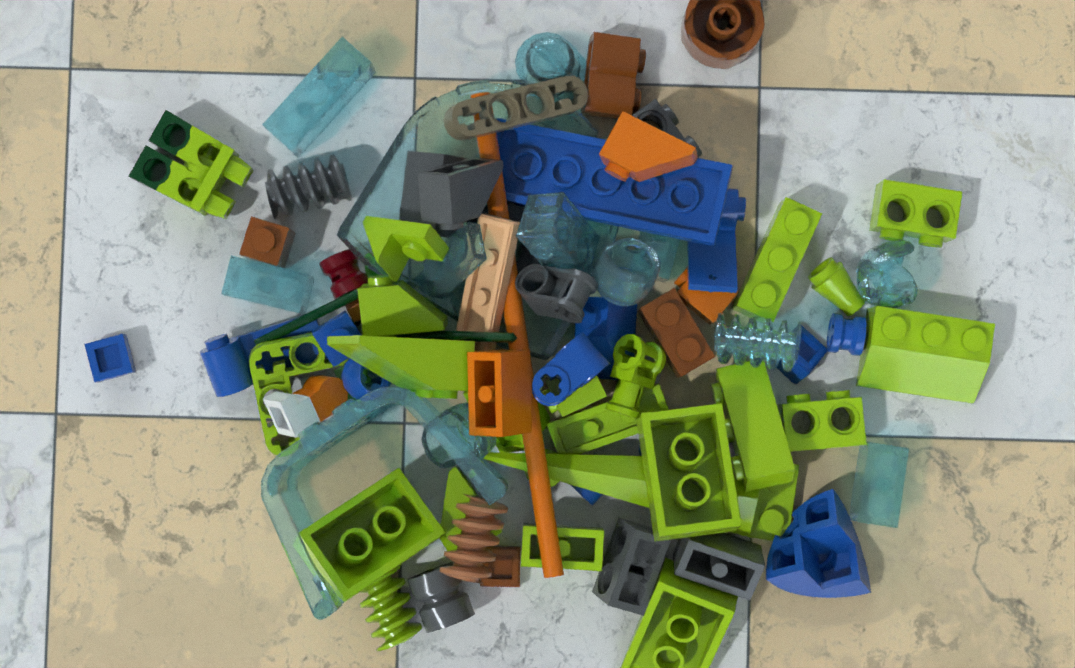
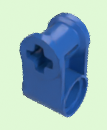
[532,332,610,406]

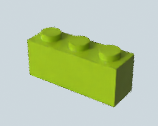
[731,197,823,325]
[710,358,795,492]

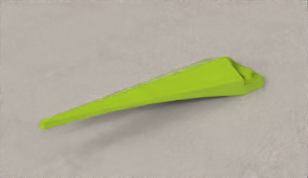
[480,452,799,541]

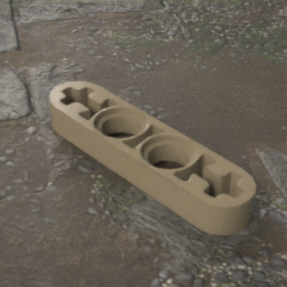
[443,76,588,141]

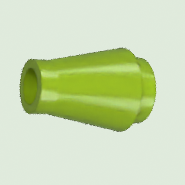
[808,257,865,316]

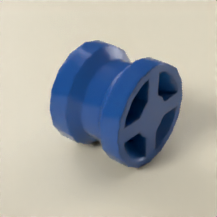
[827,313,866,356]

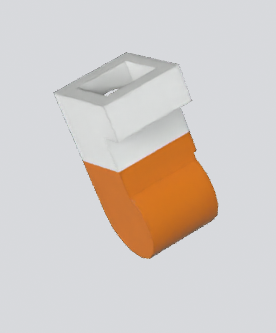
[263,375,348,438]

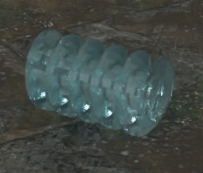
[714,313,801,372]

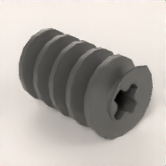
[265,154,352,219]

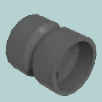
[407,562,475,633]

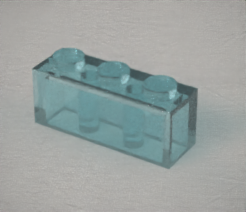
[262,36,376,158]

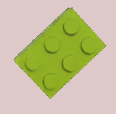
[637,403,742,542]

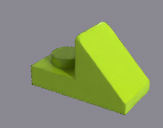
[362,216,449,282]

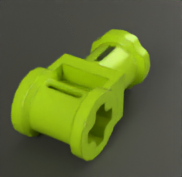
[605,334,666,419]

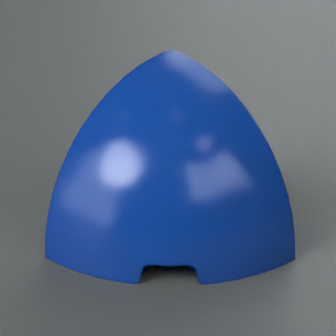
[766,489,872,598]

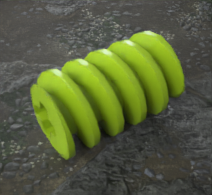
[359,565,422,651]

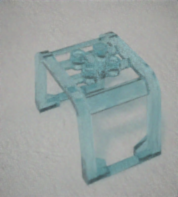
[261,387,508,620]

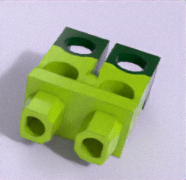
[128,110,254,219]

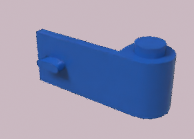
[687,188,746,293]
[200,315,327,397]

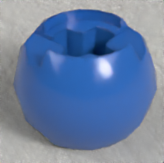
[341,358,391,402]

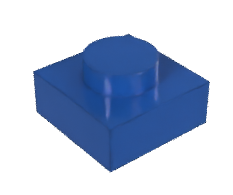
[311,310,361,367]
[84,334,136,383]

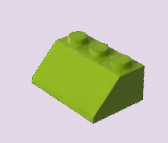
[856,306,995,404]
[294,468,446,602]

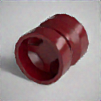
[319,248,368,299]

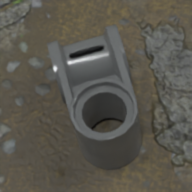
[515,264,599,323]

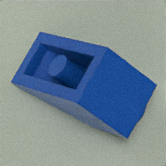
[575,297,638,380]

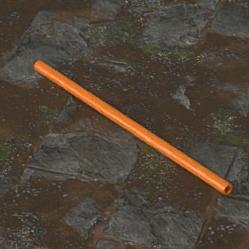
[470,92,564,578]

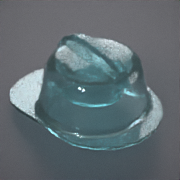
[515,32,586,117]

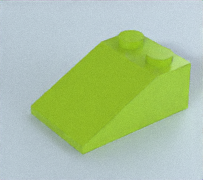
[327,335,475,399]
[620,557,738,668]

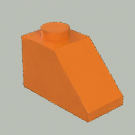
[599,111,698,182]

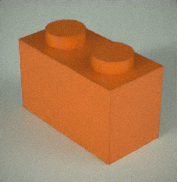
[467,349,532,437]

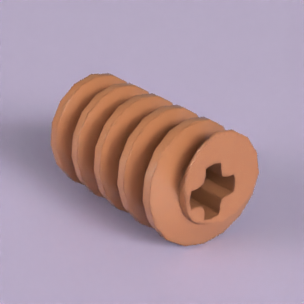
[440,494,508,584]

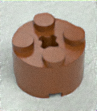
[681,0,765,69]

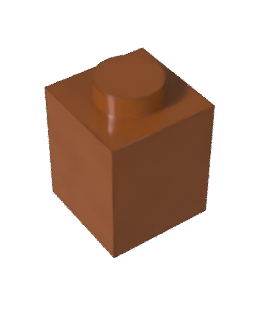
[239,216,296,270]

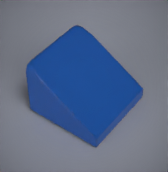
[768,324,827,384]

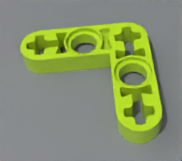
[249,332,349,457]

